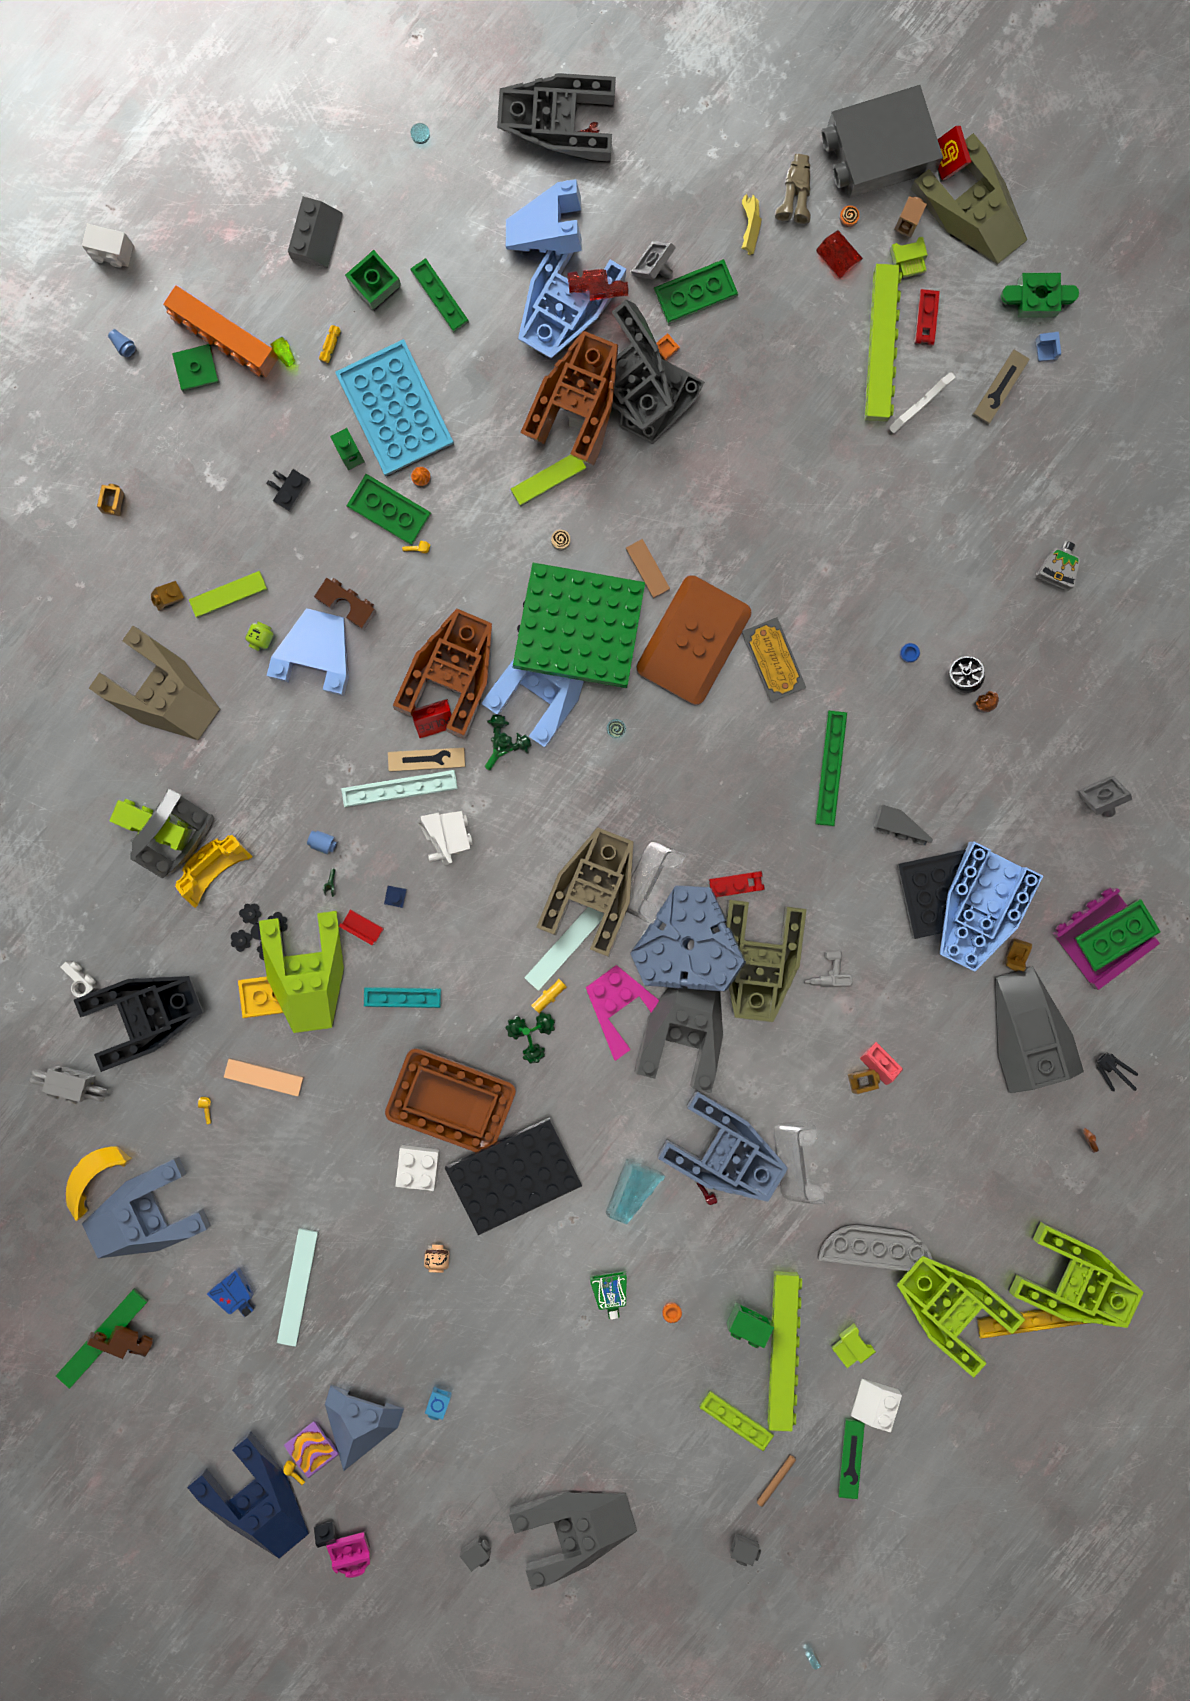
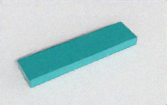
[364,987,441,1008]

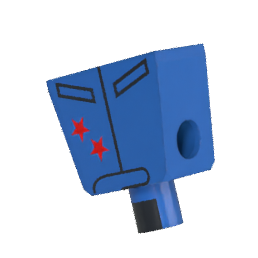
[207,1268,254,1318]

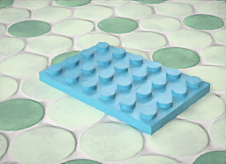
[335,339,454,476]

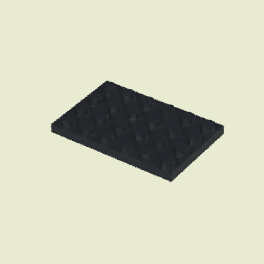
[445,1117,582,1235]

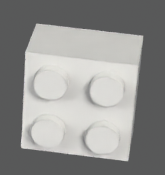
[81,223,133,268]
[395,1145,440,1191]

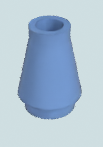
[108,329,136,357]

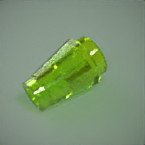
[270,337,296,367]

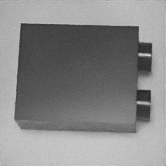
[821,85,943,198]

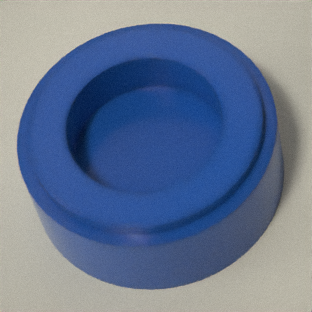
[900,643,920,663]

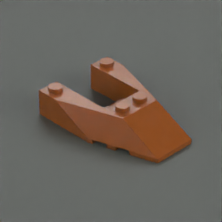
[520,331,618,465]
[393,608,492,739]

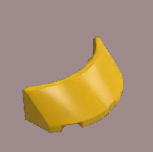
[175,835,253,908]
[66,1146,132,1221]

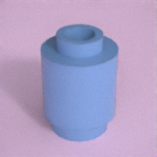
[307,830,337,855]

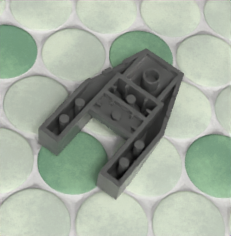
[497,73,616,161]
[612,300,673,430]
[635,972,723,1093]
[509,1491,637,1590]

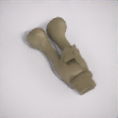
[775,154,811,224]

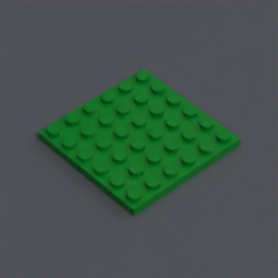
[512,562,645,688]

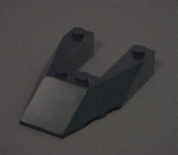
[74,976,203,1072]

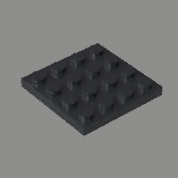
[897,849,966,939]

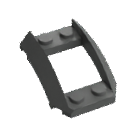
[130,789,215,879]

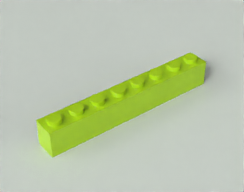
[865,264,902,422]
[768,1271,802,1431]

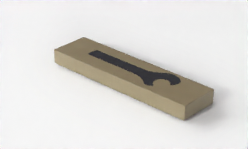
[972,349,1030,425]

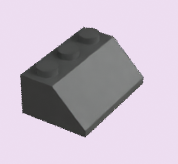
[288,196,342,268]

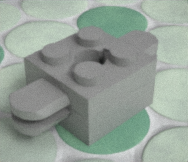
[29,1066,107,1104]

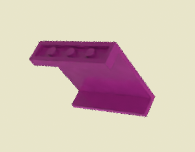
[1053,887,1160,990]

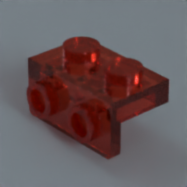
[816,230,863,278]

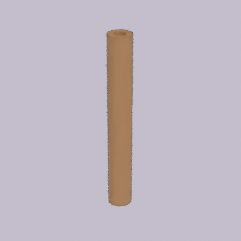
[757,1455,796,1507]

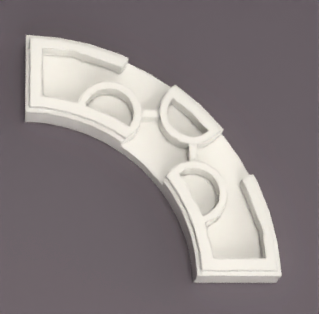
[889,372,956,433]

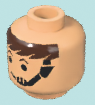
[424,1245,450,1273]

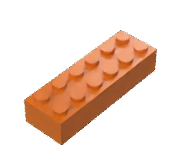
[163,285,278,378]

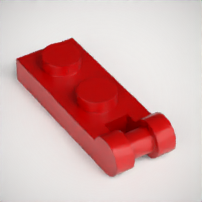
[914,289,940,345]
[709,871,765,897]

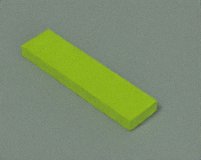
[511,454,586,506]
[189,571,267,618]
[699,1391,774,1451]

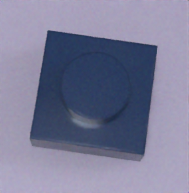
[384,885,407,908]

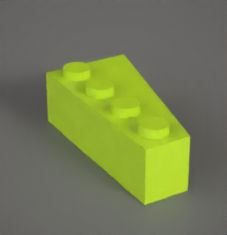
[109,798,193,851]

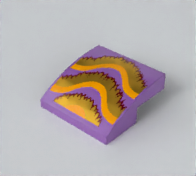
[284,1421,339,1478]

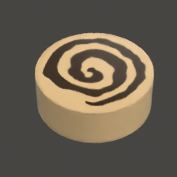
[551,530,570,550]

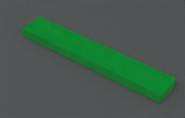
[815,710,848,827]
[56,1288,148,1389]

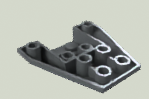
[619,358,705,443]

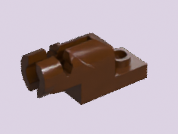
[87,1326,153,1359]

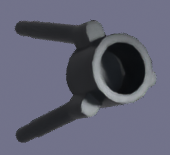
[1096,1052,1138,1092]

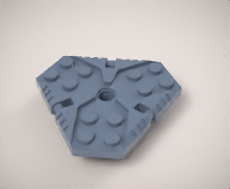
[630,886,746,992]

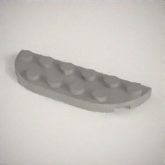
[818,1225,933,1271]

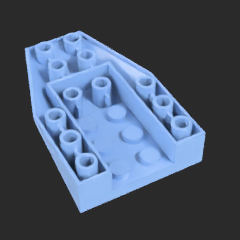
[940,841,1043,972]

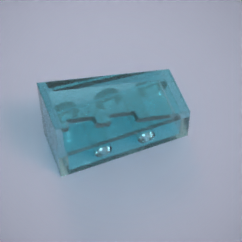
[605,1159,666,1224]

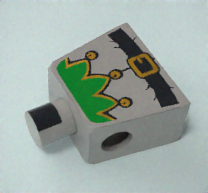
[1036,541,1080,591]

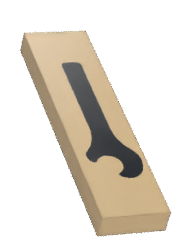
[388,748,466,772]

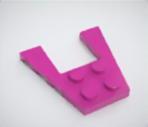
[586,965,659,1061]

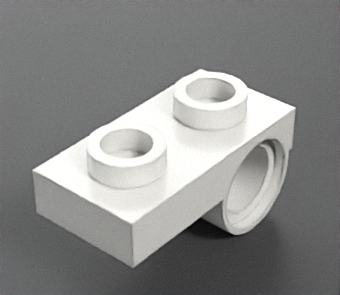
[61,961,98,997]

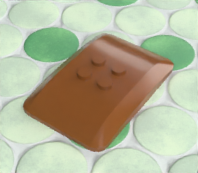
[636,575,751,705]
[385,1048,516,1152]

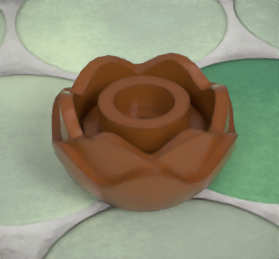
[976,691,999,712]

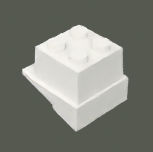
[417,811,472,866]

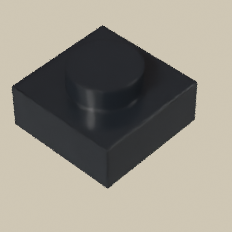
[314,1522,336,1548]

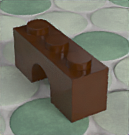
[314,578,377,630]

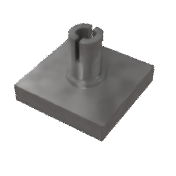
[631,241,676,279]
[1079,776,1132,817]

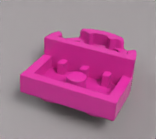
[326,1532,370,1578]

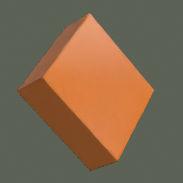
[656,333,680,361]

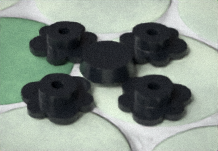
[231,903,288,960]

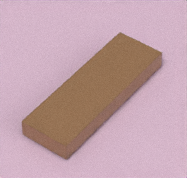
[626,539,670,599]

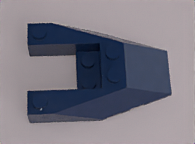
[187,1432,309,1559]

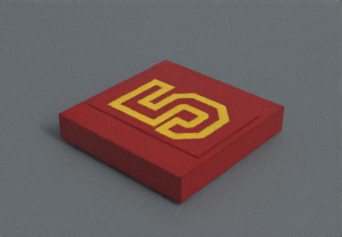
[938,126,971,180]

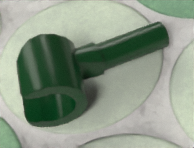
[323,869,336,897]

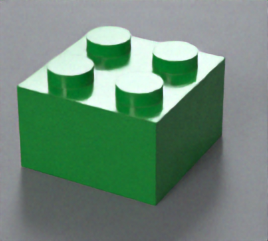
[345,250,401,310]
[726,1302,774,1348]

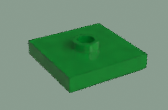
[172,344,219,392]

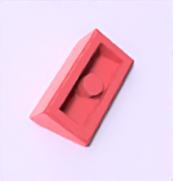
[860,1042,903,1085]

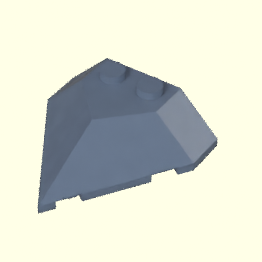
[325,1385,404,1471]

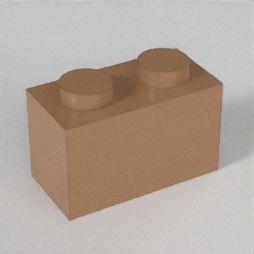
[894,196,927,237]

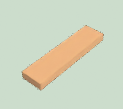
[224,1058,304,1096]

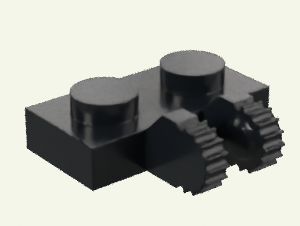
[266,469,310,512]

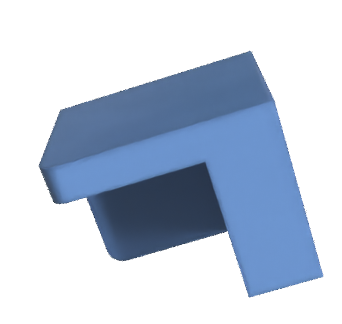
[1035,332,1061,362]

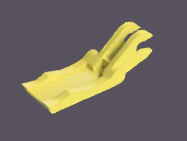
[741,194,762,255]

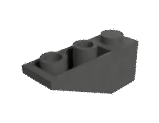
[874,805,933,846]

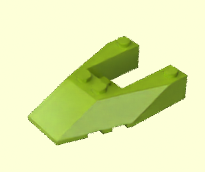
[259,911,344,1033]
[1009,1222,1144,1328]
[897,1255,1025,1378]

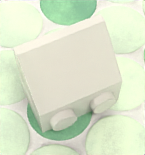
[851,1379,902,1433]

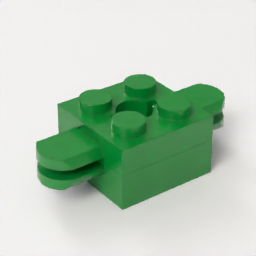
[1000,273,1079,318]

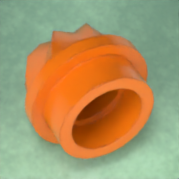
[411,467,431,486]

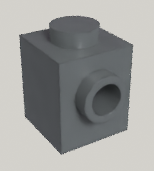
[730,1533,761,1566]
[460,1536,491,1572]

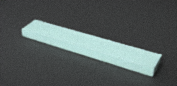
[341,770,458,807]
[525,907,604,991]
[277,1228,318,1347]

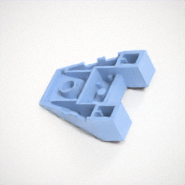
[506,179,582,254]
[267,608,349,696]

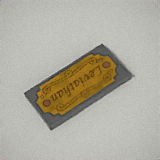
[742,617,806,702]

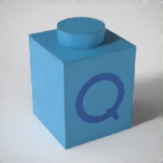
[425,1387,452,1420]

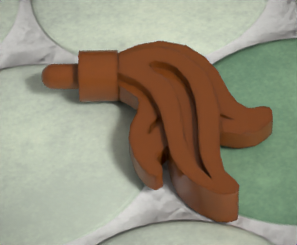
[1083,1128,1099,1153]

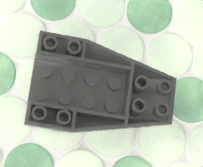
[996,966,1084,1093]

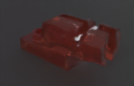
[567,269,629,301]

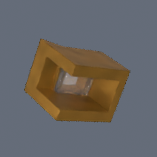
[97,484,124,516]
[848,1069,880,1094]

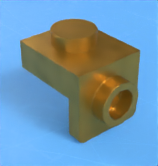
[151,581,184,611]
[1005,938,1032,971]

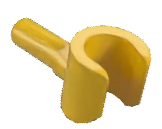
[402,541,430,554]
[198,1097,211,1124]
[283,1460,305,1485]

